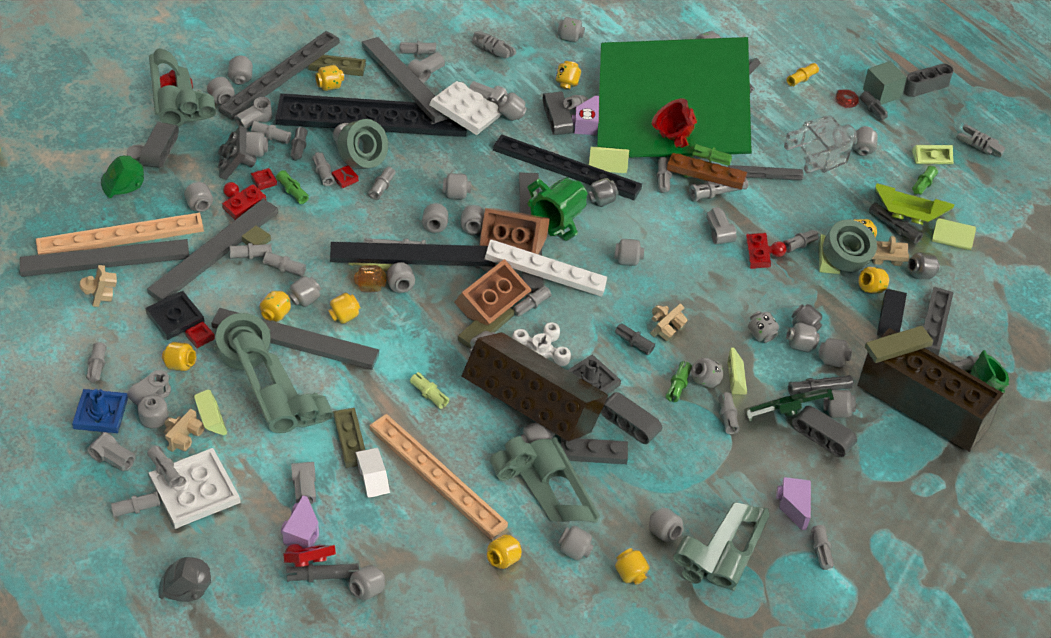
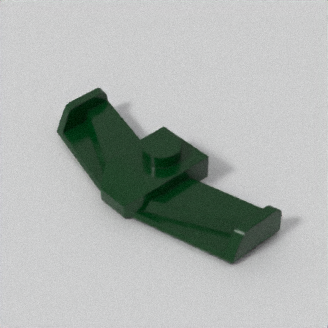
[744,387,834,422]

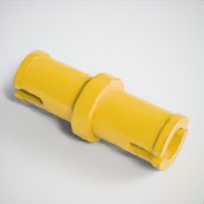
[786,63,819,87]

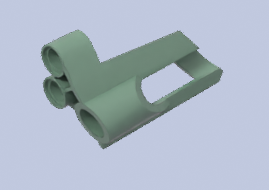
[149,48,216,127]
[232,332,333,433]
[489,437,600,523]
[673,503,770,591]

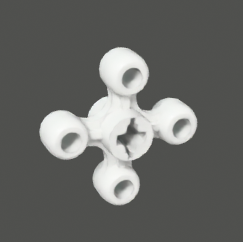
[512,322,571,367]

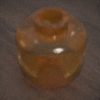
[354,265,387,292]

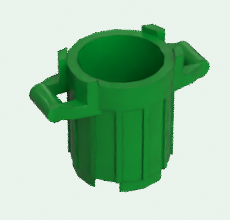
[527,177,588,241]

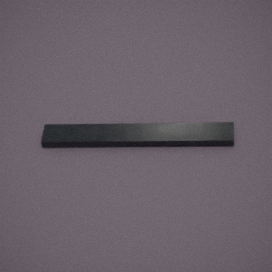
[493,134,642,200]
[330,242,495,267]

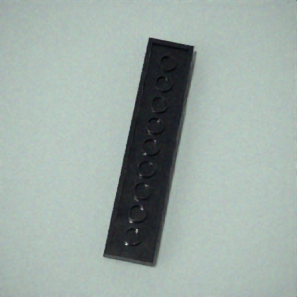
[275,93,467,137]

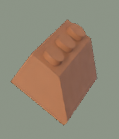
[479,208,550,254]
[454,259,532,325]

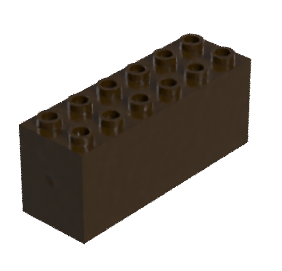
[857,328,1004,452]
[461,332,608,441]

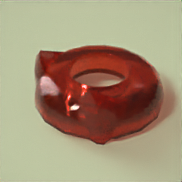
[835,89,859,108]

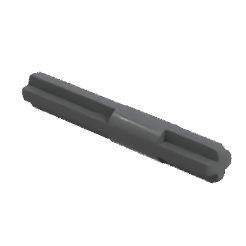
[728,165,804,180]

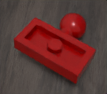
[222,182,266,220]
[746,233,787,269]
[283,544,336,567]

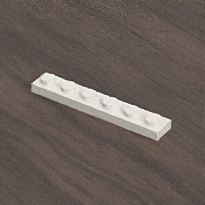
[485,239,607,297]

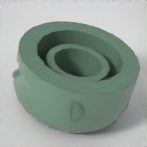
[337,119,388,169]
[823,219,877,272]
[213,313,271,370]

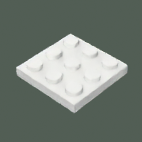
[429,81,502,135]
[149,448,240,529]

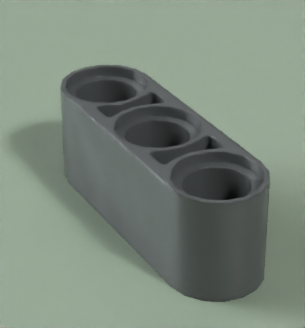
[903,64,954,97]
[543,91,573,135]
[140,122,179,168]
[601,392,662,444]
[792,406,857,457]

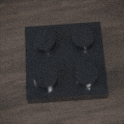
[145,290,205,340]

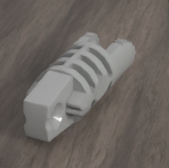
[472,31,516,59]
[956,124,1005,158]

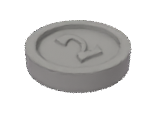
[127,145,144,161]

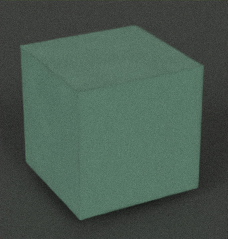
[863,61,907,105]

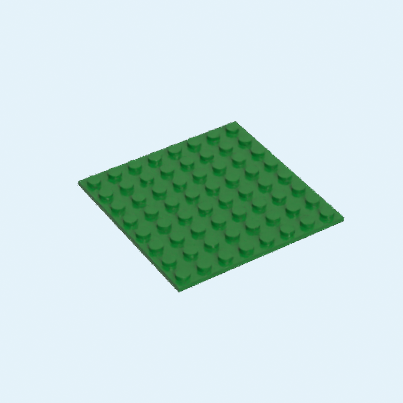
[597,37,752,158]

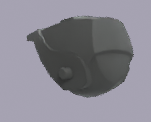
[159,557,211,602]

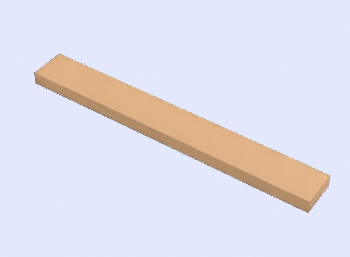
[36,213,204,255]
[370,414,508,540]

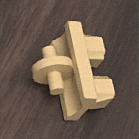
[872,236,909,266]
[79,265,117,307]
[650,303,688,341]
[164,409,205,452]

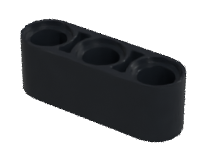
[877,288,907,337]

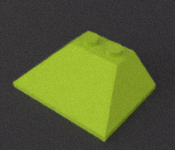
[875,183,955,225]

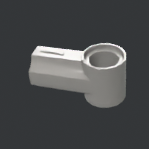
[407,52,445,83]
[469,81,508,107]
[234,97,272,129]
[706,207,736,245]
[87,432,136,471]
[291,462,316,504]

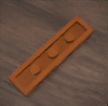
[667,153,747,190]

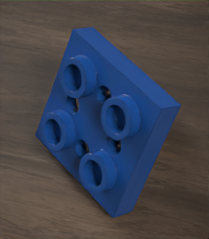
[72,389,128,433]

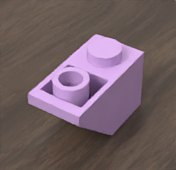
[281,495,319,548]

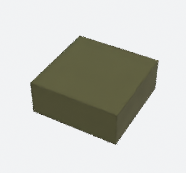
[242,225,271,245]

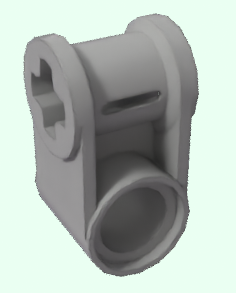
[127,370,171,406]

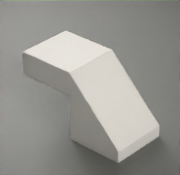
[355,448,390,498]

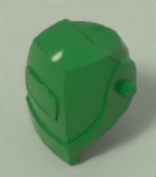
[101,155,144,198]
[971,350,1009,393]

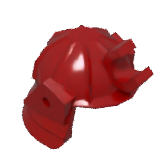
[651,98,697,148]

